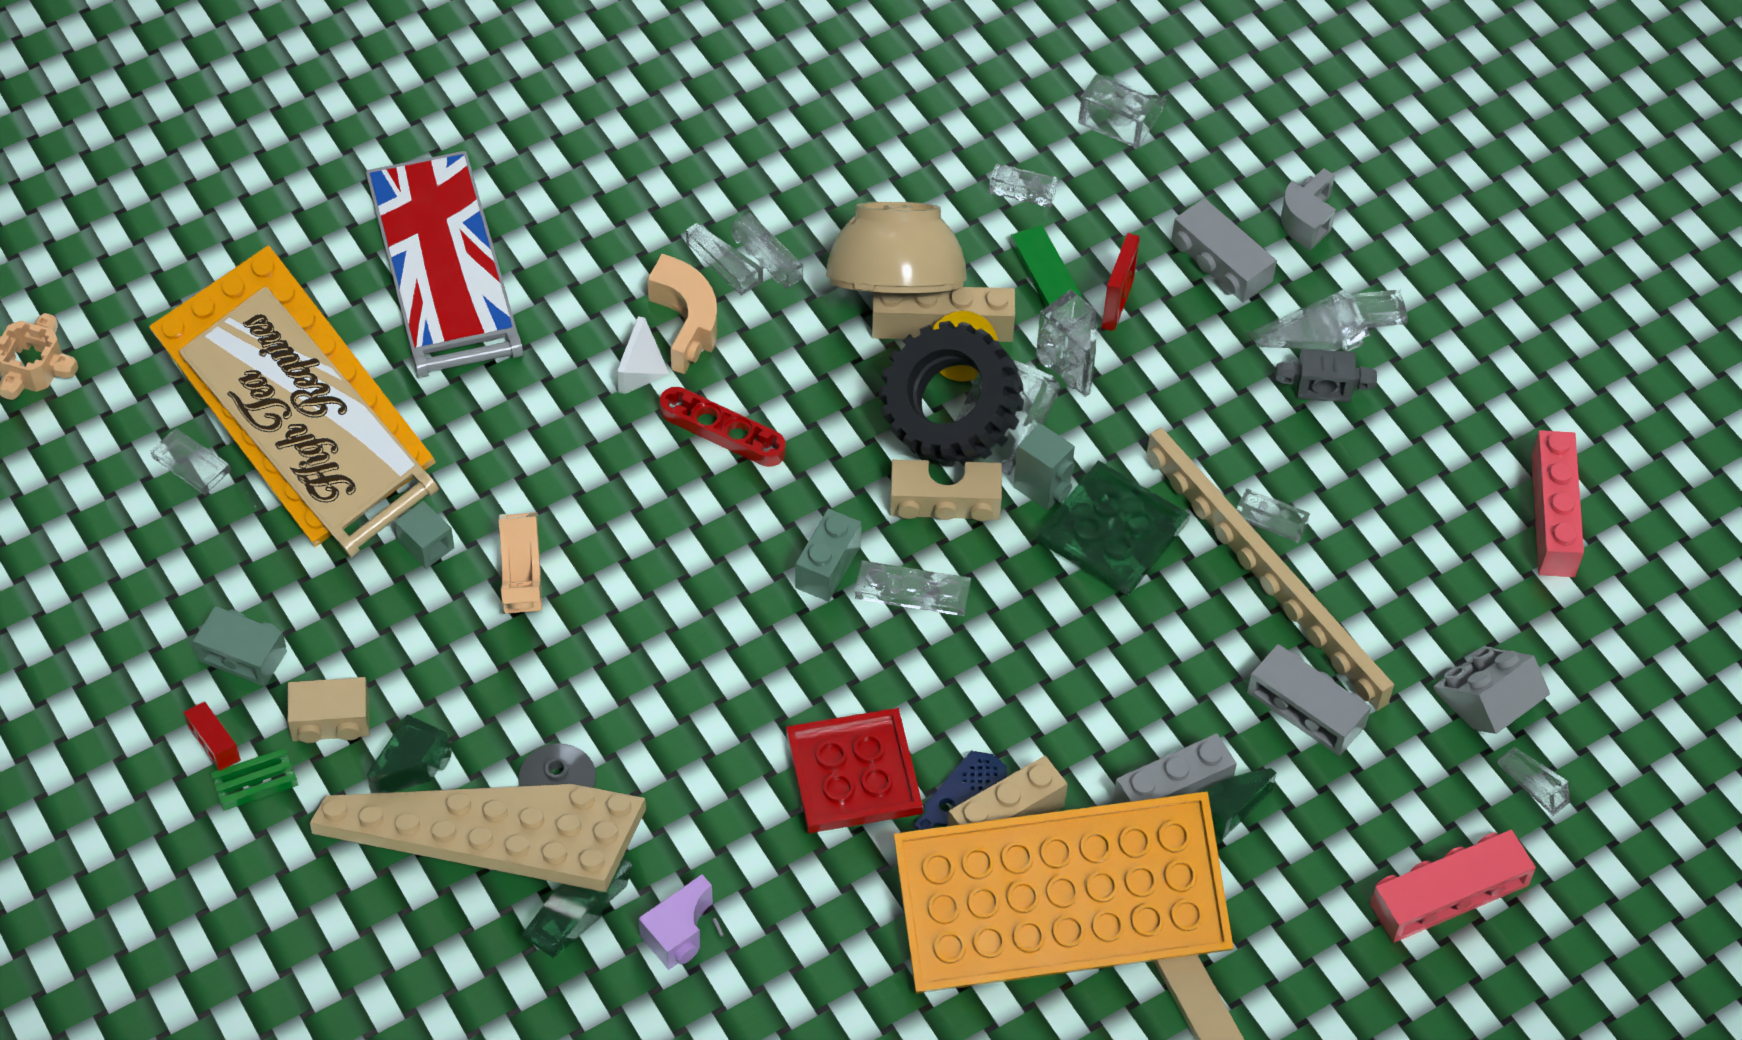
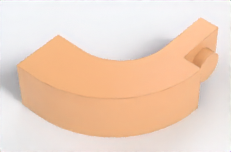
[647,254,718,374]
[499,512,542,613]

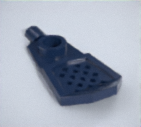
[914,750,1007,830]

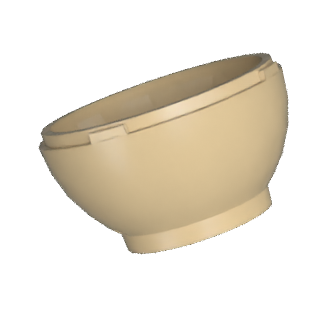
[826,202,967,293]

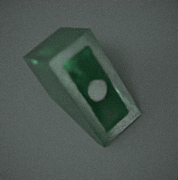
[367,714,452,794]

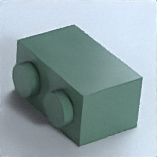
[1013,423,1075,511]
[795,508,862,602]
[193,606,287,687]

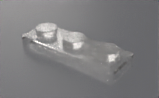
[855,560,971,616]

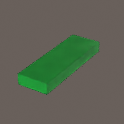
[1010,225,1085,319]

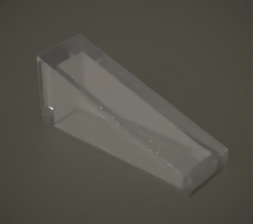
[1498,747,1570,816]

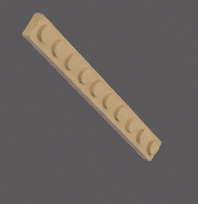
[1147,427,1394,711]

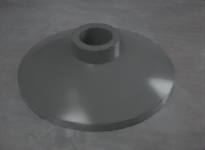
[519,743,596,788]

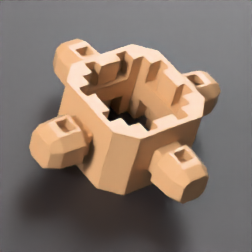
[0,313,78,400]

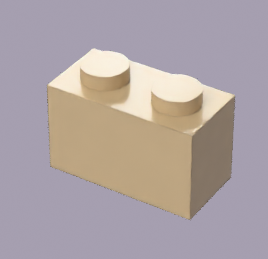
[288,677,370,743]

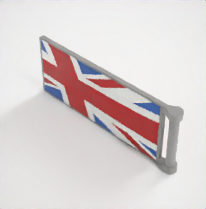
[366,151,523,378]

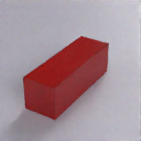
[183,701,241,771]

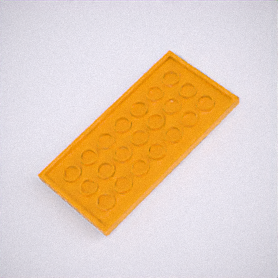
[149,245,436,547]
[894,791,1234,994]

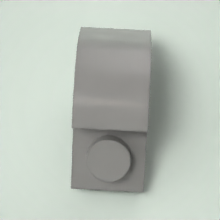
[1281,168,1336,250]

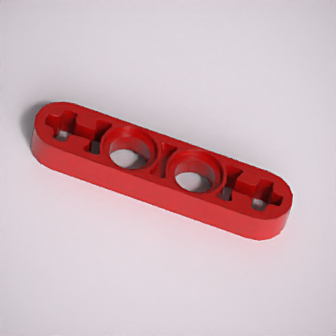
[660,387,786,467]

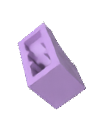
[638,874,713,970]

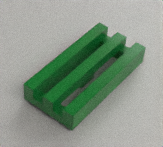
[211,748,298,811]

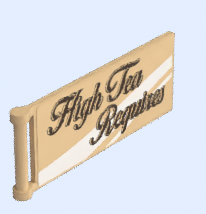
[180,287,439,558]

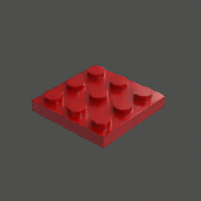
[786,708,923,834]

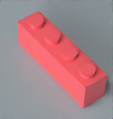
[1531,430,1584,577]
[1370,829,1536,943]

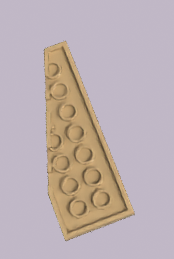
[310,784,646,892]

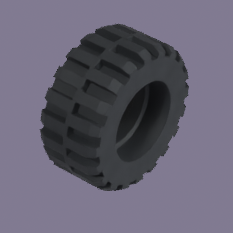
[879,321,1024,467]

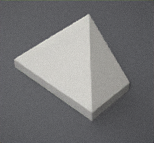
[617,316,669,394]

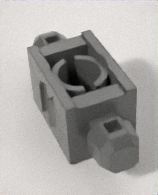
[1275,348,1377,402]

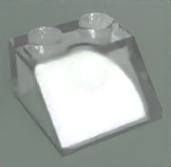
[1078,74,1168,148]

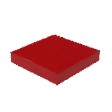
[1102,233,1140,331]

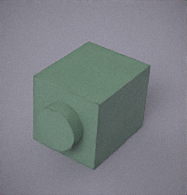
[394,501,455,569]

